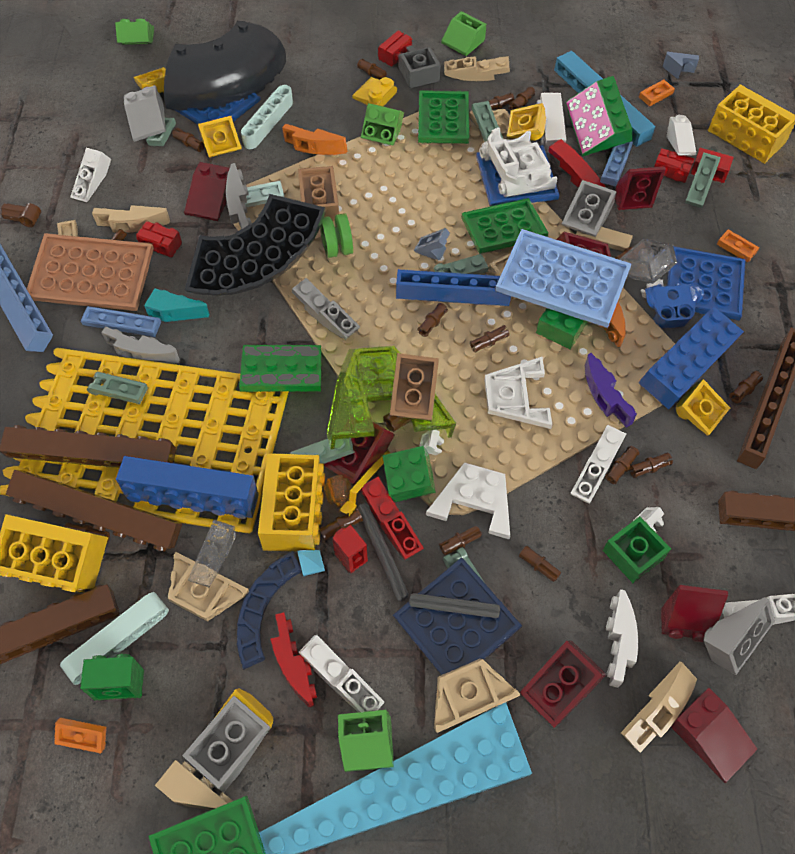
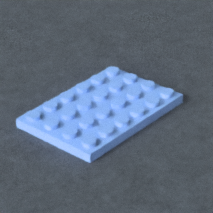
[495,229,631,328]

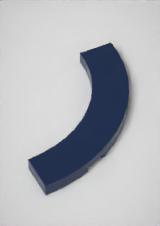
[237,551,302,669]

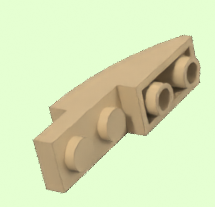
[444,56,510,81]
[92,205,170,233]
[621,662,697,753]

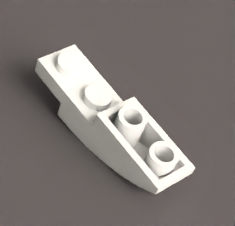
[571,425,626,504]
[606,590,638,688]
[722,594,795,625]
[298,635,385,712]

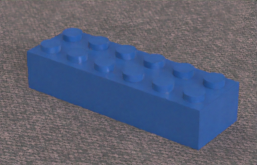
[638,307,744,409]
[116,456,259,519]

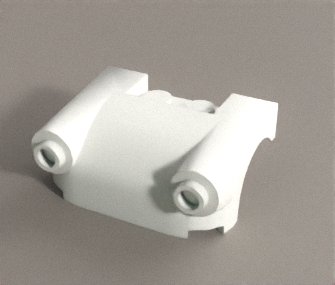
[479,128,557,197]

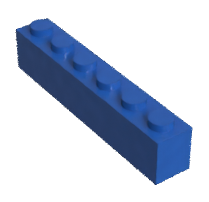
[396,269,511,306]

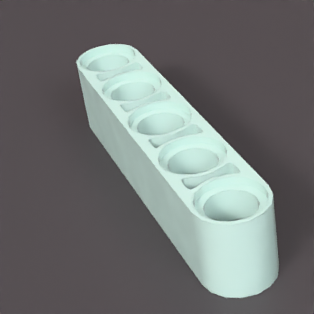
[241,85,293,149]
[60,592,169,685]

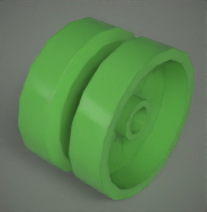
[320,213,353,258]

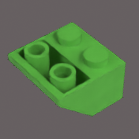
[441,11,486,56]
[115,19,154,45]
[361,103,404,145]
[338,710,394,772]

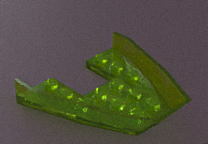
[327,346,456,450]

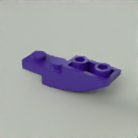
[584,353,637,428]

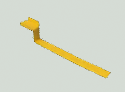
[339,450,390,516]

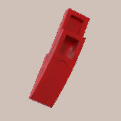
[360,476,424,560]
[271,612,317,707]

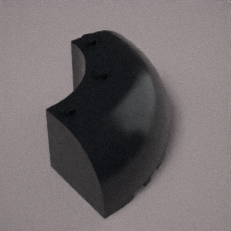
[164,21,286,111]
[185,194,326,296]

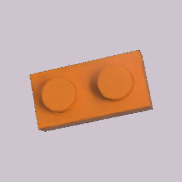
[639,80,675,107]
[717,229,760,263]
[54,718,106,753]

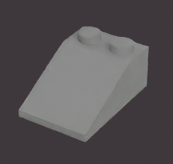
[124,86,166,142]
[562,180,616,237]
[704,597,775,675]
[182,696,271,793]

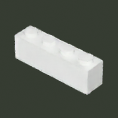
[537,93,566,153]

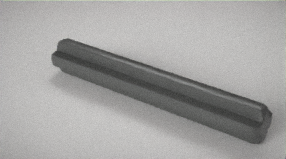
[409,593,500,618]

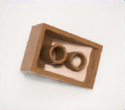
[298,166,339,221]
[390,353,439,421]

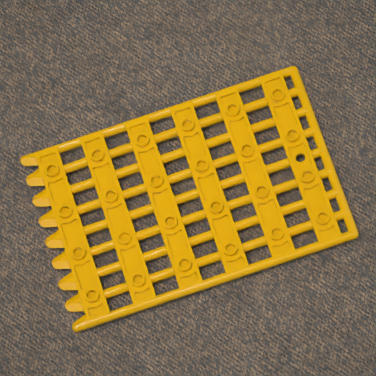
[0,348,289,533]

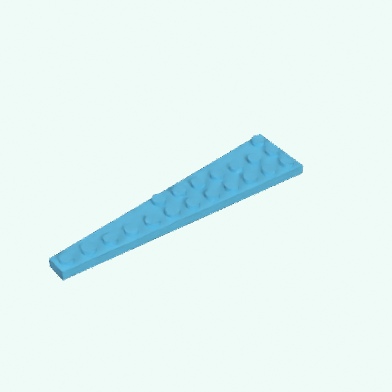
[259,702,532,854]

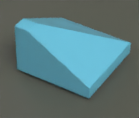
[297,550,325,576]

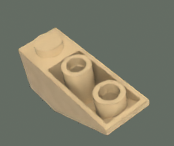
[155,760,232,810]

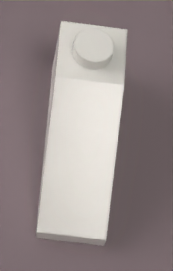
[666,115,696,155]

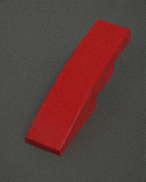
[548,139,606,188]

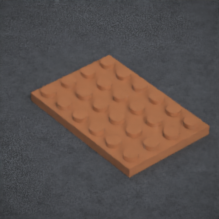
[27,233,154,311]

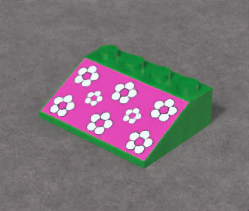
[565,76,632,157]

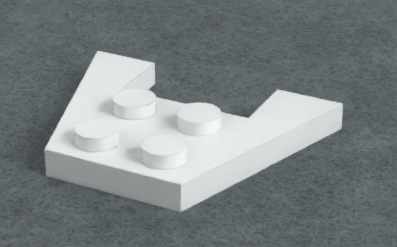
[484,357,552,429]
[426,463,510,539]

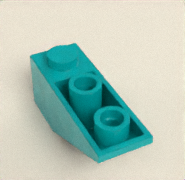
[144,288,210,322]

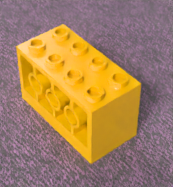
[708,85,795,164]
[258,453,325,552]
[0,514,108,593]

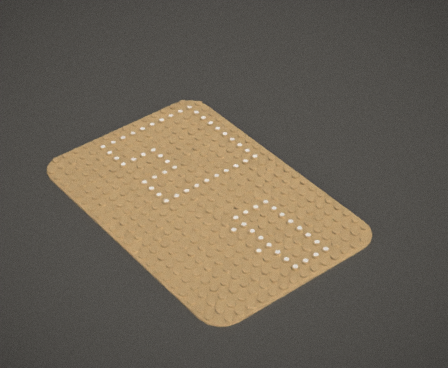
[228,112,675,515]

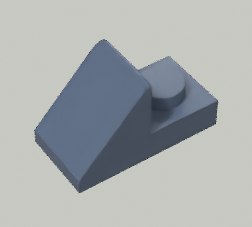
[663,52,699,79]
[414,228,450,260]

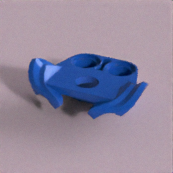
[645,283,704,328]

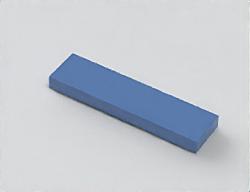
[600,142,633,186]
[81,306,161,337]

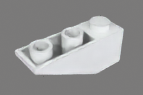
[70,148,111,202]

